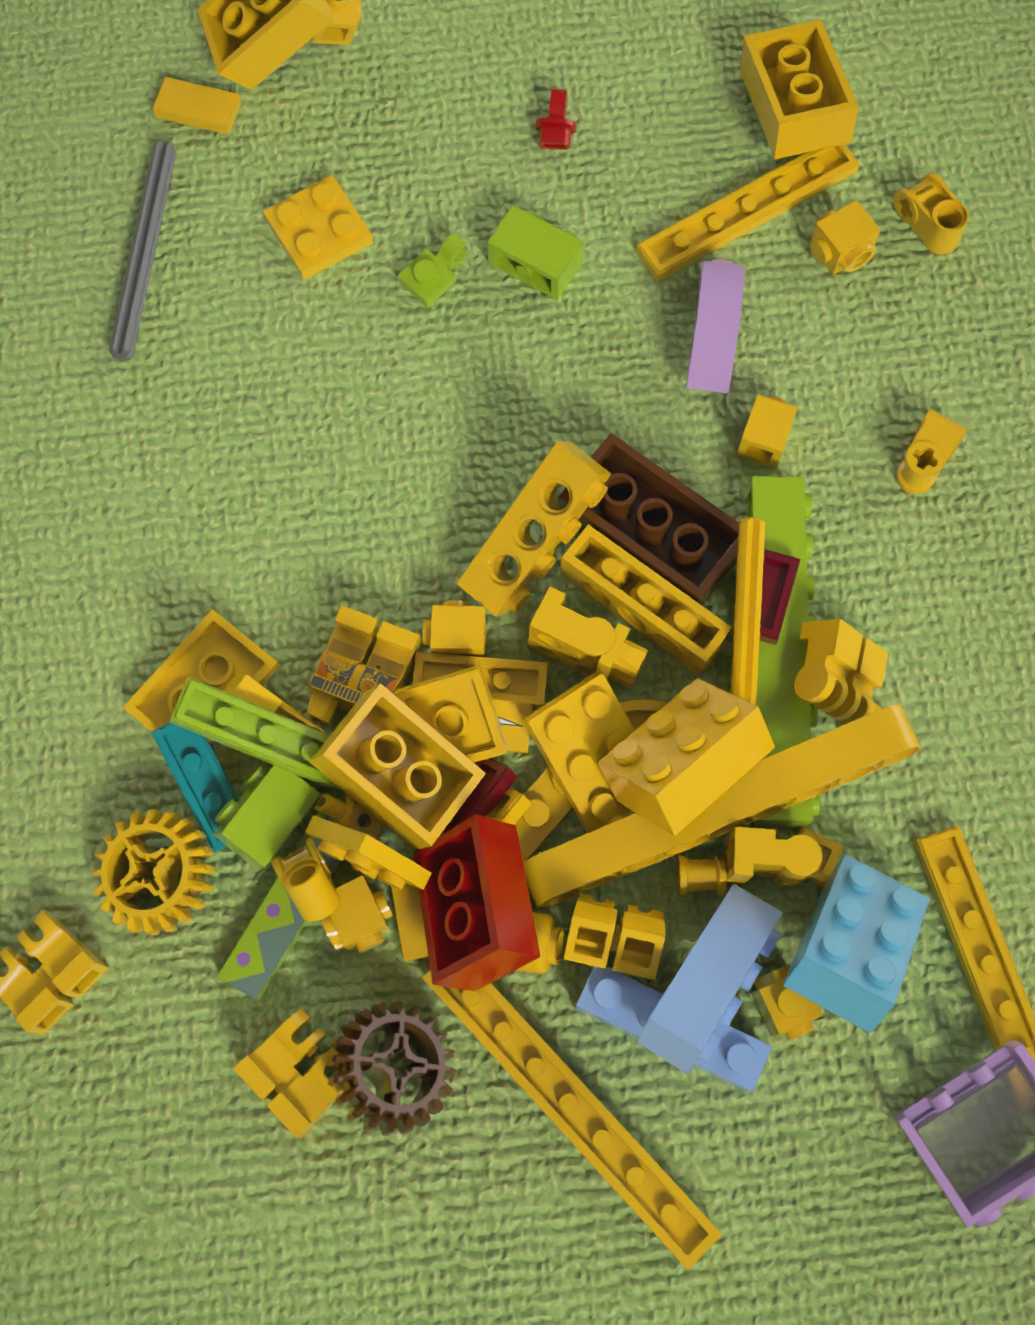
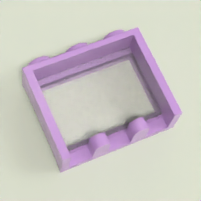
[892,1040,1035,1228]

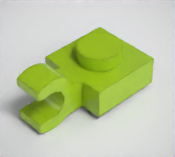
[398,233,468,308]

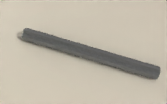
[109,140,176,361]

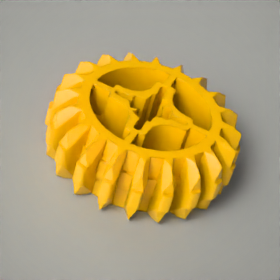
[90,809,217,935]

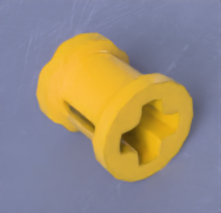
[676,855,727,897]

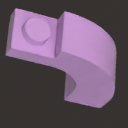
[686,259,745,393]

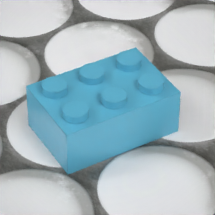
[783,854,930,1033]

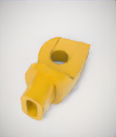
[314,793,383,841]

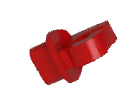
[535,88,577,150]

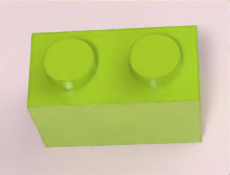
[487,205,584,300]
[212,763,320,868]

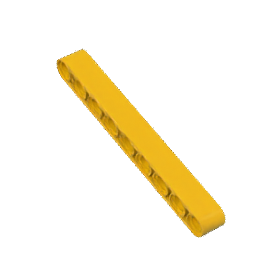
[523,704,922,909]

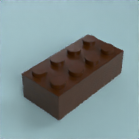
[558,433,739,605]

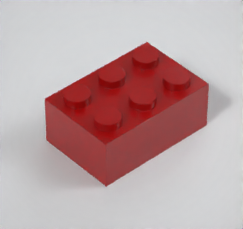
[413,814,541,992]

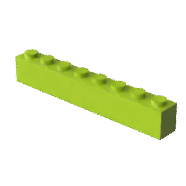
[746,476,820,829]

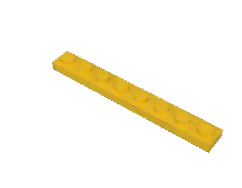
[422,970,723,1270]

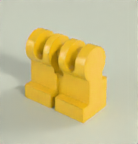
[794,619,889,725]
[723,827,822,887]
[563,893,665,980]
[0,909,109,1035]
[233,1009,343,1138]

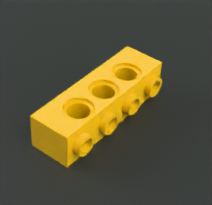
[456,441,611,616]
[561,524,732,676]

